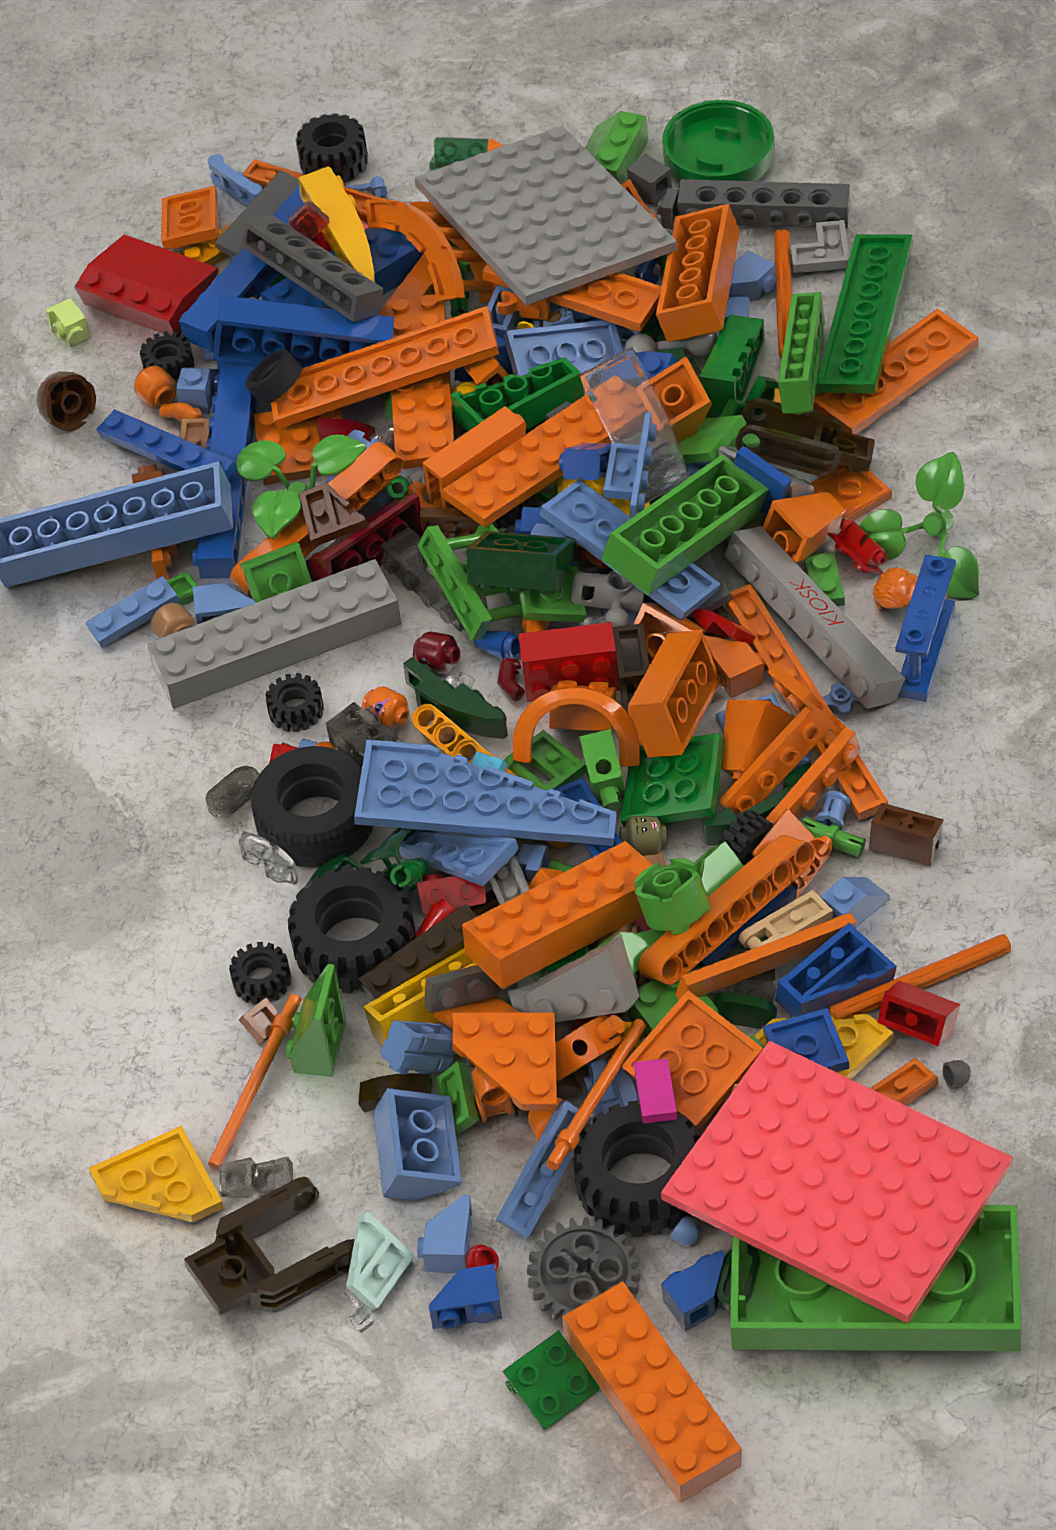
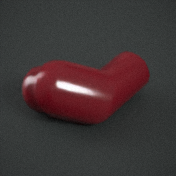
[497,658,525,701]

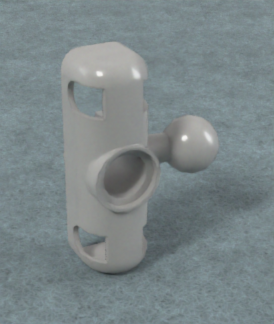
[571,571,656,627]

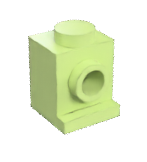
[45,298,91,347]

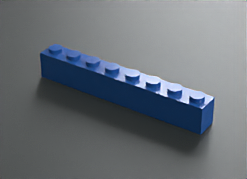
[179,185,320,352]

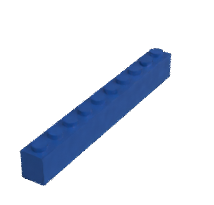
[192,361,257,579]

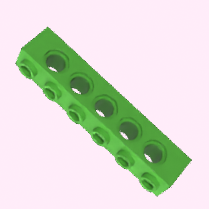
[778,292,825,415]

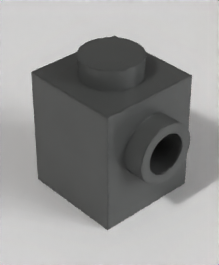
[627,154,672,204]

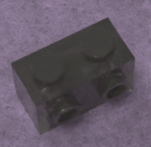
[326,702,398,765]

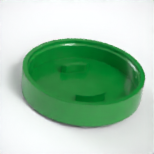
[662,100,775,183]

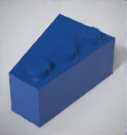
[775,923,897,1017]

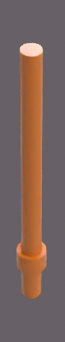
[208,994,302,1170]
[546,1019,646,1170]

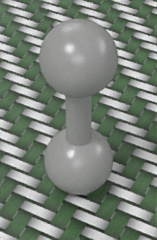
[625,333,718,357]

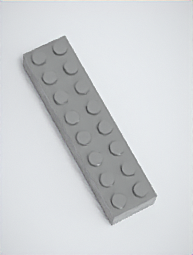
[147,559,401,709]

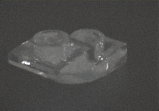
[238,831,298,885]

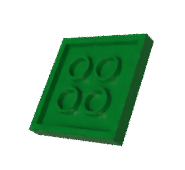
[620,733,725,827]

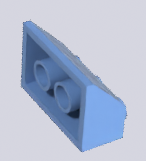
[373,1088,462,1201]

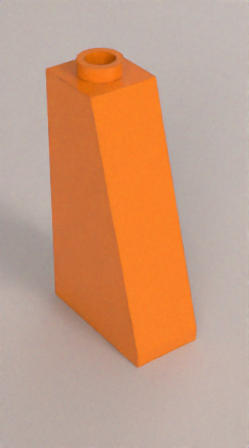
[423,406,526,508]

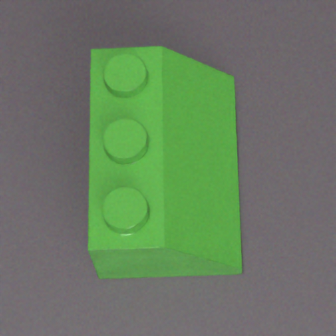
[585,111,648,184]

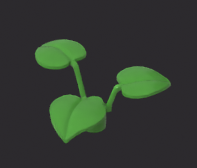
[237,435,367,540]
[859,452,980,599]

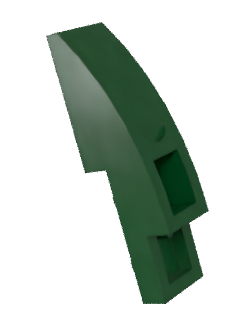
[403,657,508,739]

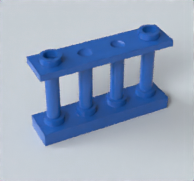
[895,554,956,702]

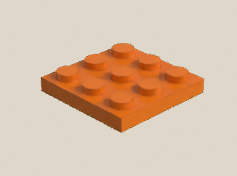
[253,408,343,485]
[621,990,763,1130]

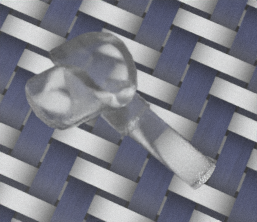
[447,672,476,689]
[344,1288,374,1333]

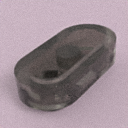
[205,766,259,817]

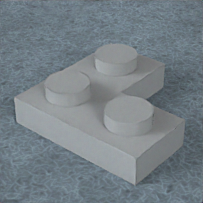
[790,220,850,273]

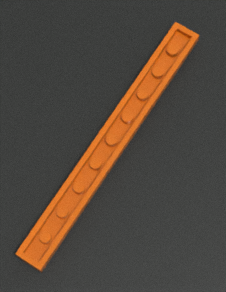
[725,584,888,821]

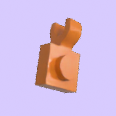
[497,291,551,321]

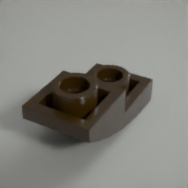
[358,1073,432,1113]

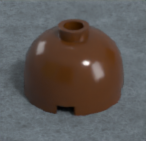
[36,371,96,431]

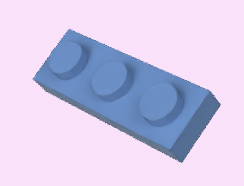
[85,576,180,648]

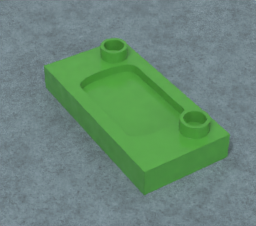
[730,1205,1021,1351]

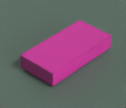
[634,1058,677,1123]

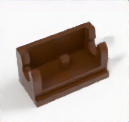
[869,803,944,866]

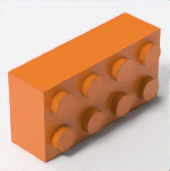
[628,630,721,758]

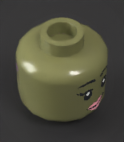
[618,816,667,856]

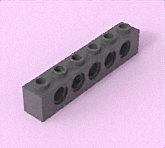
[677,179,850,228]
[242,214,383,322]

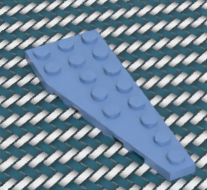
[354,740,617,846]

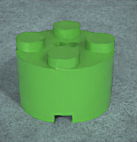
[634,858,711,935]

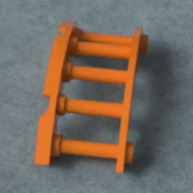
[365,199,501,303]

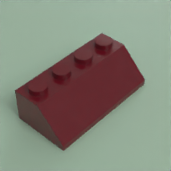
[306,493,422,582]

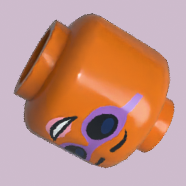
[361,686,410,732]

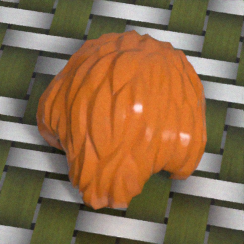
[872,567,918,611]

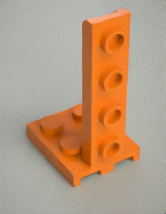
[720,663,846,815]

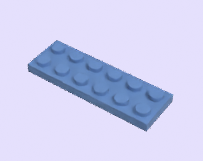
[539,480,721,621]

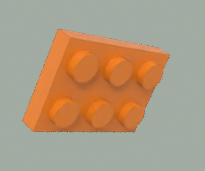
[161,185,219,250]

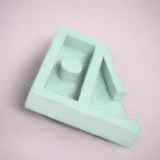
[346,1211,415,1310]

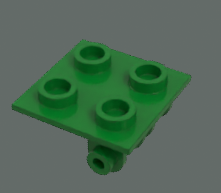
[502,1330,601,1430]

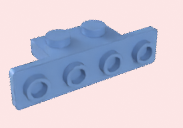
[604,412,657,519]

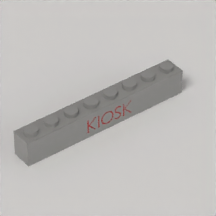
[724,527,905,708]

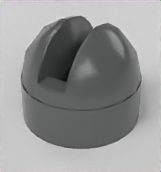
[942,1060,971,1089]

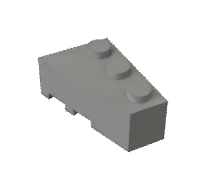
[525,934,639,1022]

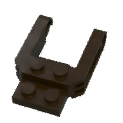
[735,398,875,477]
[184,1177,355,1316]

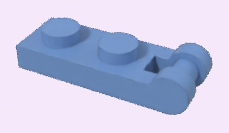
[208,154,263,207]

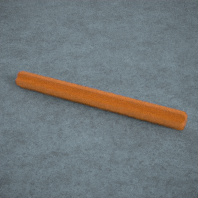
[774,229,792,358]
[829,934,1011,1019]

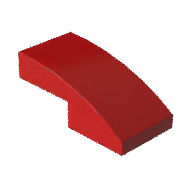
[690,609,756,646]

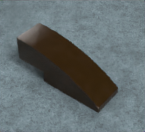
[612,623,649,712]

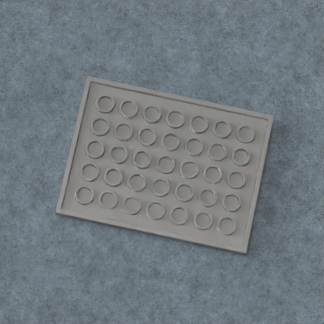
[415,126,677,305]

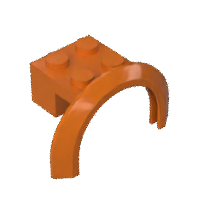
[513,680,640,767]

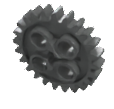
[527,1217,641,1321]

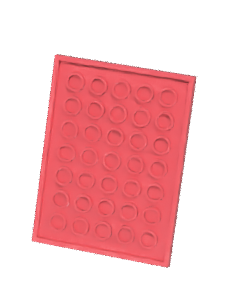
[661,1041,1013,1324]

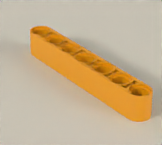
[412,704,571,849]

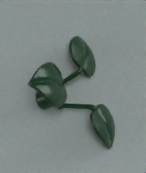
[305,828,417,895]

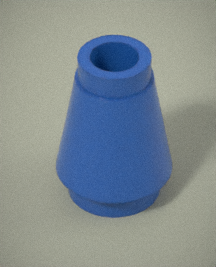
[474,631,520,660]

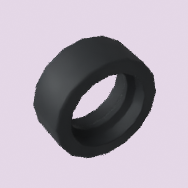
[245,349,302,404]

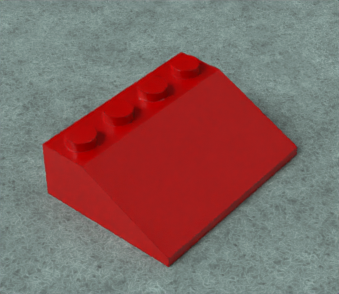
[74,234,219,337]

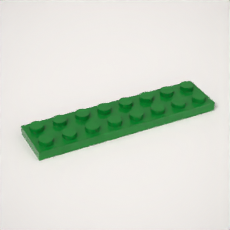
[816,234,913,394]

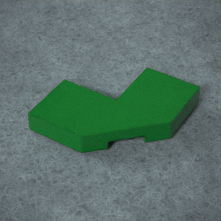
[720,375,779,417]

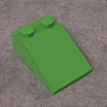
[286,964,346,1077]

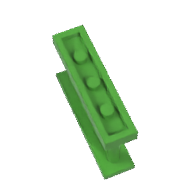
[418,523,523,641]

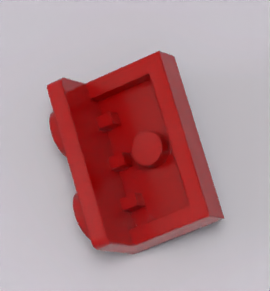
[417,874,486,915]

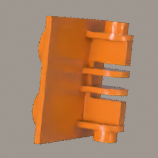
[752,809,833,899]

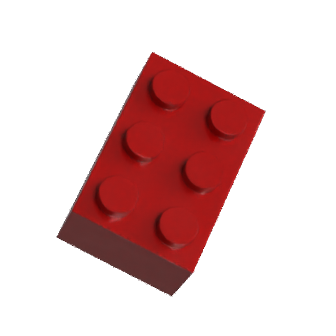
[518,622,620,702]

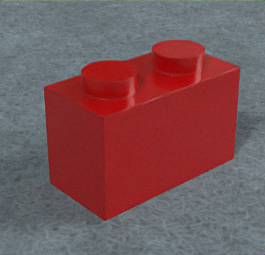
[877,981,961,1047]

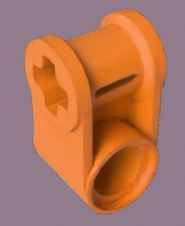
[472,1067,515,1123]

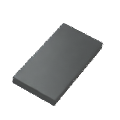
[215,170,299,258]

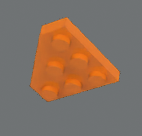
[452,1013,557,1111]

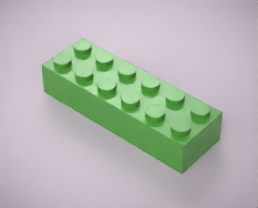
[601,454,769,595]

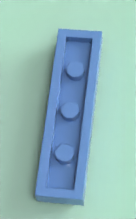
[496,1101,592,1238]

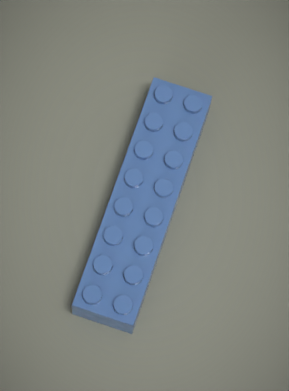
[0,461,233,588]

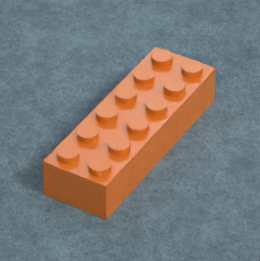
[656,204,740,343]
[462,841,652,989]
[563,1282,742,1503]

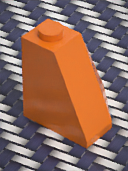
[762,492,846,563]
[721,700,795,782]

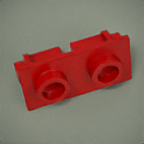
[828,520,887,574]

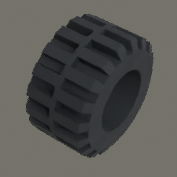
[296,113,368,183]

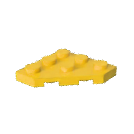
[754,1014,893,1079]
[89,1125,224,1223]

